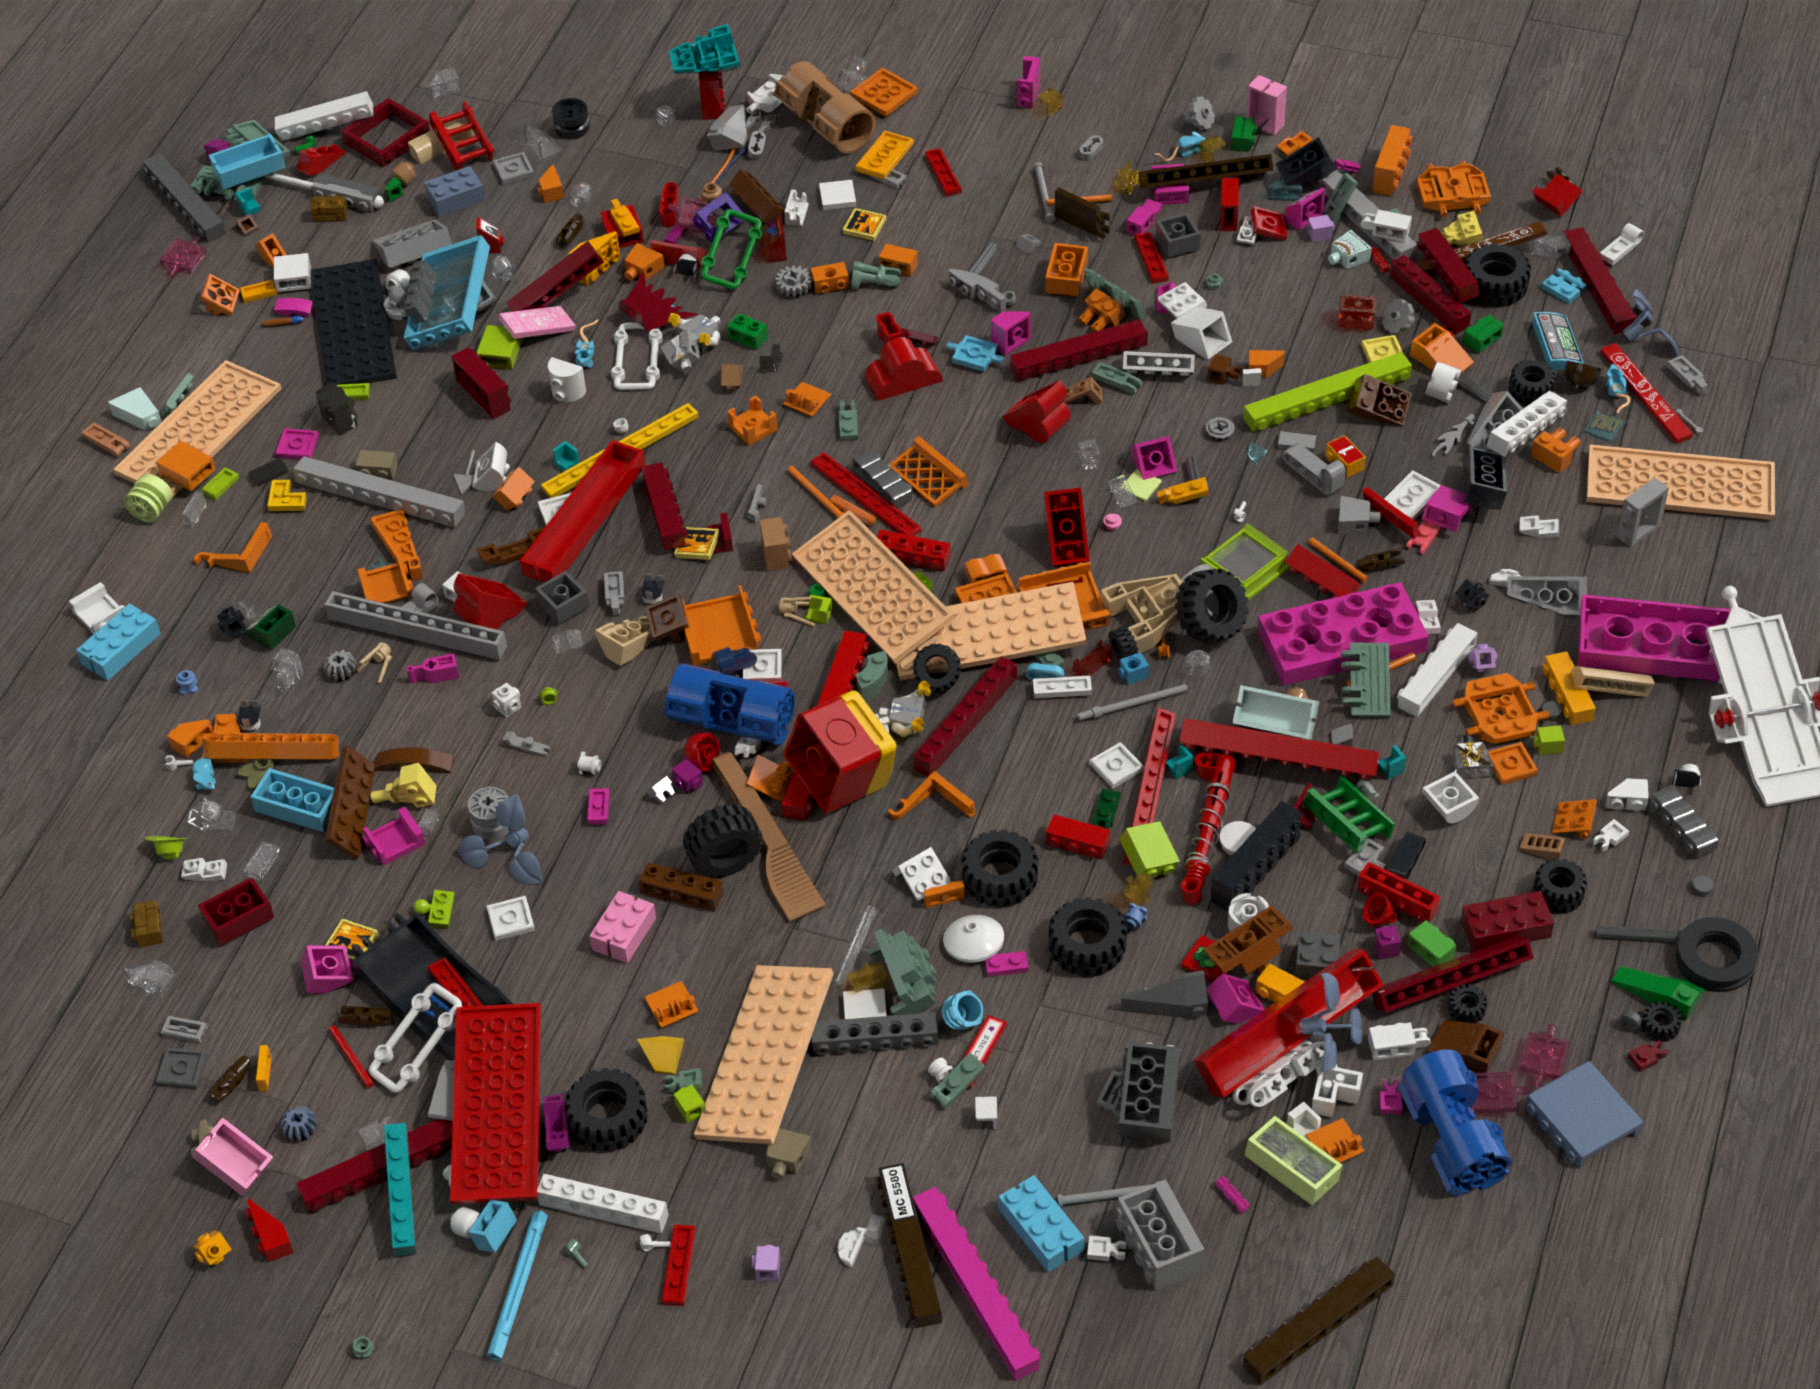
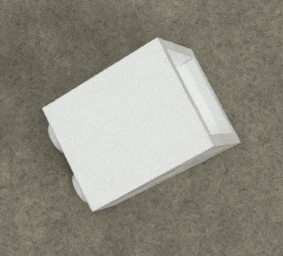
[1171,307,1232,359]

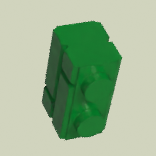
[1231,116,1257,152]
[1463,315,1504,353]

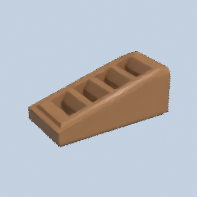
[1519,833,1565,860]

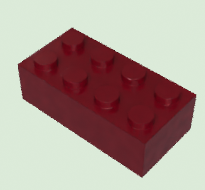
[451,347,511,420]
[1460,891,1554,952]

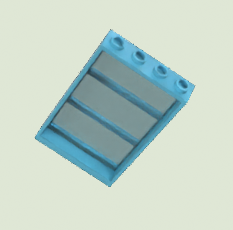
[404,235,490,350]

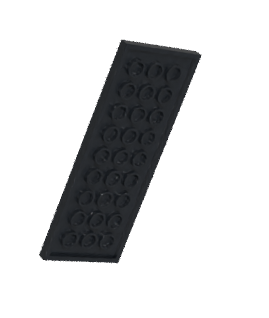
[310,259,397,391]

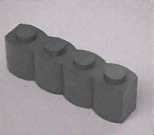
[403,259,437,324]
[852,449,913,508]
[1650,785,1719,859]

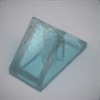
[1268,177,1302,201]

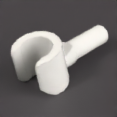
[1233,501,1246,522]
[165,755,194,771]
[640,1234,671,1252]

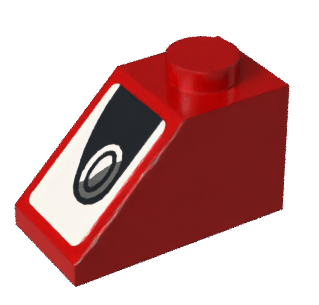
[476,218,504,254]

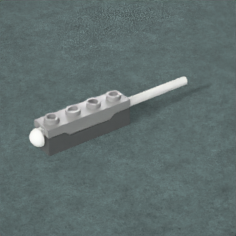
[265,173,384,213]

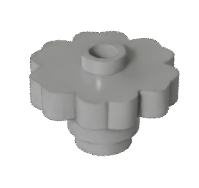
[1185,96,1215,131]
[1382,299,1415,335]

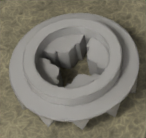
[1206,417,1235,440]

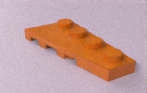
[370,510,417,567]

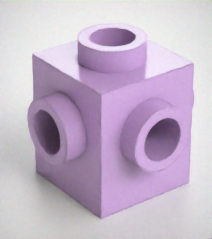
[1468,644,1497,672]

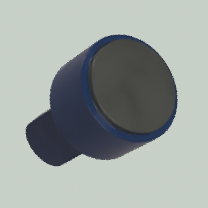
[711,647,758,676]

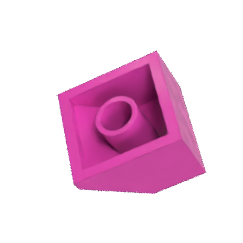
[1285,188,1325,230]
[991,311,1031,356]
[1130,436,1177,480]
[300,945,353,993]
[1206,973,1265,1024]

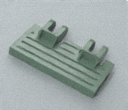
[224,120,290,158]
[190,165,265,201]
[1083,267,1145,321]
[1341,643,1391,718]

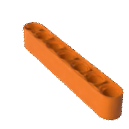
[203,733,339,759]

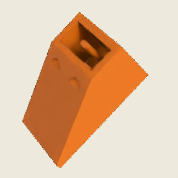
[1410,323,1474,373]

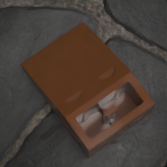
[1347,374,1412,426]
[1427,1020,1505,1078]

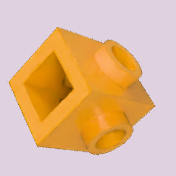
[193,1230,232,1265]

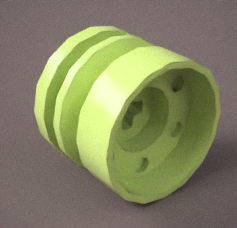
[123,474,173,522]

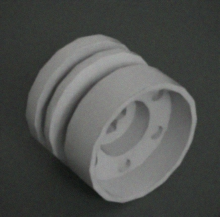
[467,787,509,840]

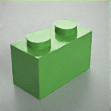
[1407,921,1456,967]

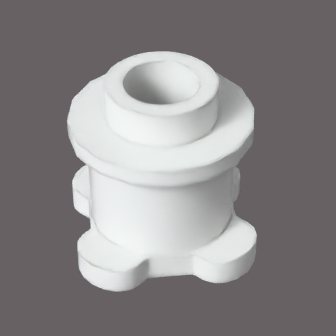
[577,752,601,775]

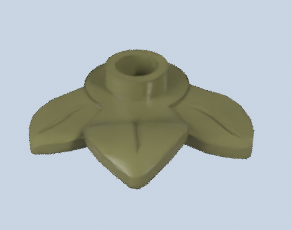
[238,759,274,789]

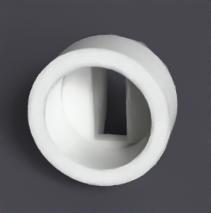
[613,418,628,434]

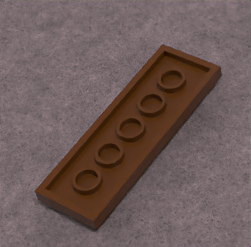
[325,745,375,860]

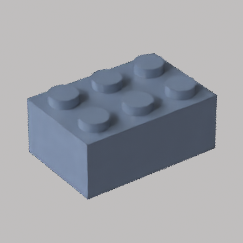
[424,166,485,217]

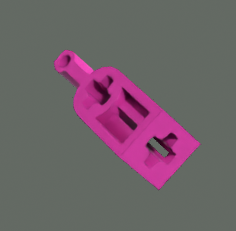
[1126,199,1163,235]
[406,654,459,684]

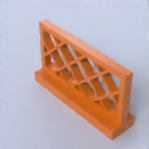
[889,436,968,508]

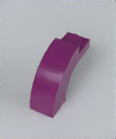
[543,1094,570,1151]

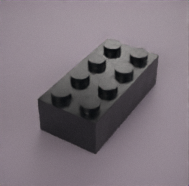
[1463,447,1507,510]

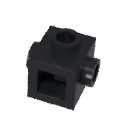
[1455,579,1490,610]
[217,606,247,638]

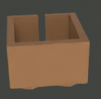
[760,517,792,572]

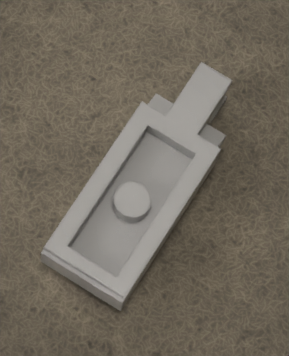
[1667,355,1708,395]
[604,571,625,616]

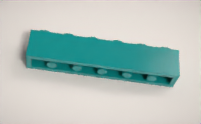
[384,1123,416,1257]

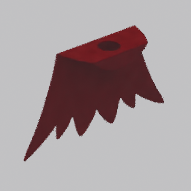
[619,271,699,332]

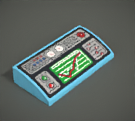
[1532,312,1584,370]

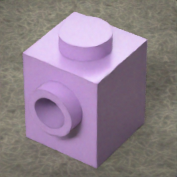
[1307,215,1335,242]
[752,1245,780,1281]

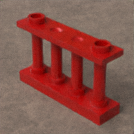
[429,101,495,171]

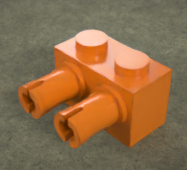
[1078,288,1126,332]
[1531,427,1581,473]

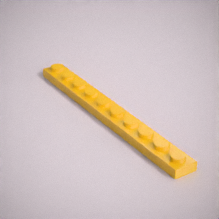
[541,403,699,498]

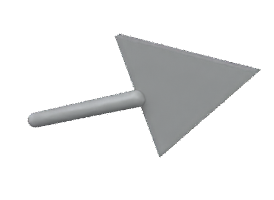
[454,450,475,496]

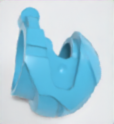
[942,990,983,1030]

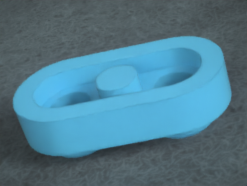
[1026,663,1065,681]

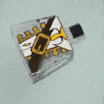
[1454,736,1493,780]

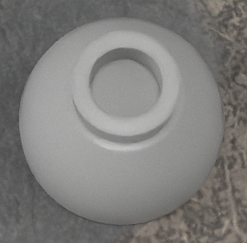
[388,286,407,309]

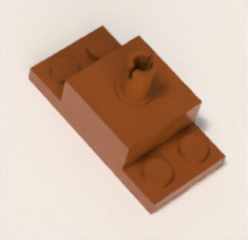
[1203,905,1293,975]

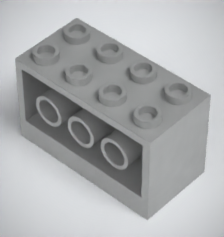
[1115,1179,1205,1291]

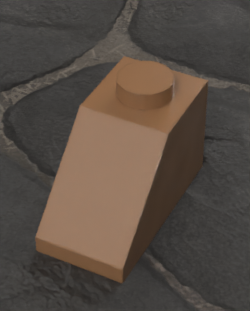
[721,364,743,389]

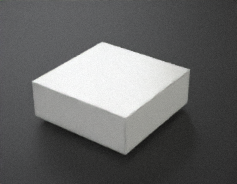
[1242,368,1261,387]

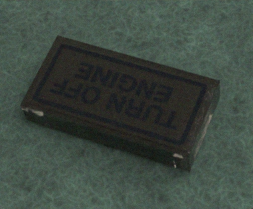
[248,457,289,487]

